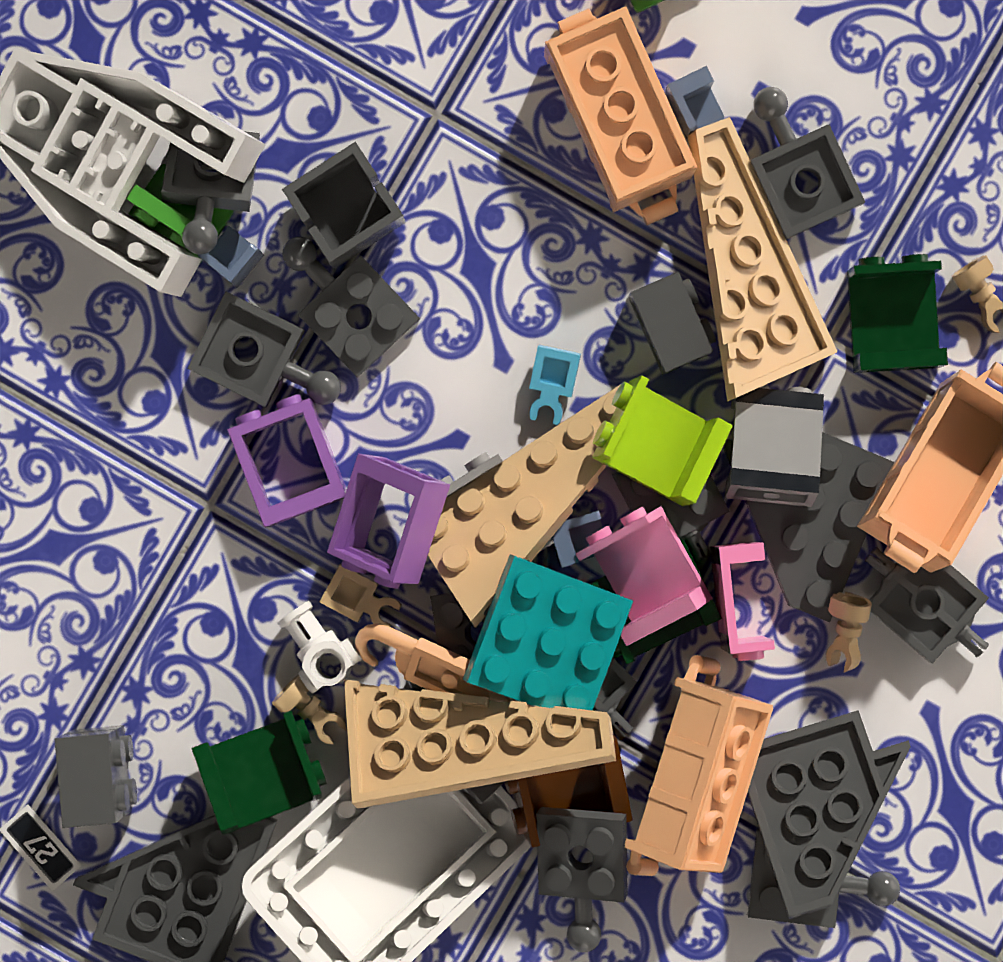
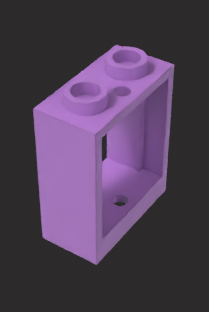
[227,394,347,527]
[327,453,450,589]

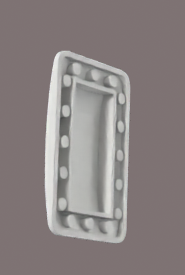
[241,776,531,962]

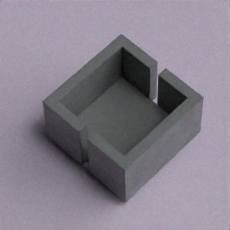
[282,141,406,269]
[54,725,137,828]

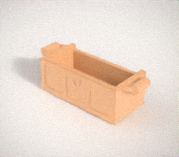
[544,6,698,226]
[857,362,1003,573]
[624,655,773,876]

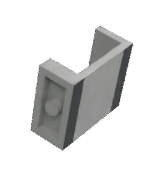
[725,385,824,507]

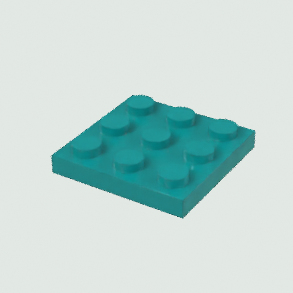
[463,554,633,710]

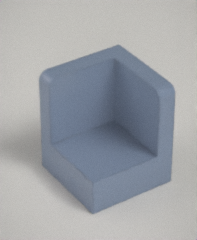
[664,66,724,139]
[197,226,264,288]
[551,510,603,568]

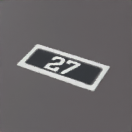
[0,804,82,891]

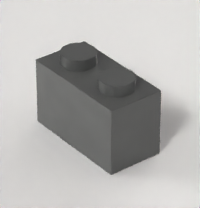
[628,271,716,375]

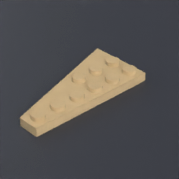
[688,117,837,402]
[428,384,621,628]
[344,679,616,809]

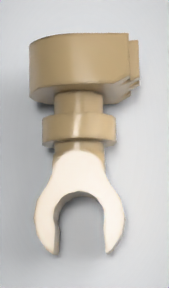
[951,255,1003,333]
[826,592,872,672]
[272,675,346,744]

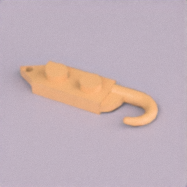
[355,624,517,703]

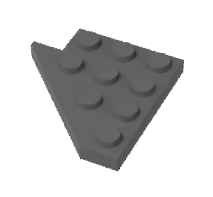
[723,432,894,622]
[747,710,911,919]
[73,815,278,962]

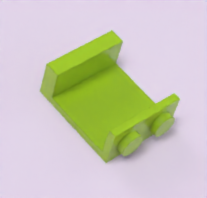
[592,375,733,506]

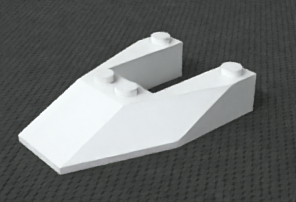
[0,49,266,297]

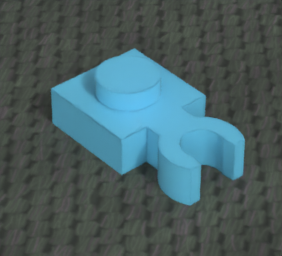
[529,345,581,425]

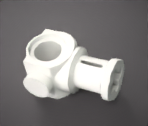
[277,601,362,694]

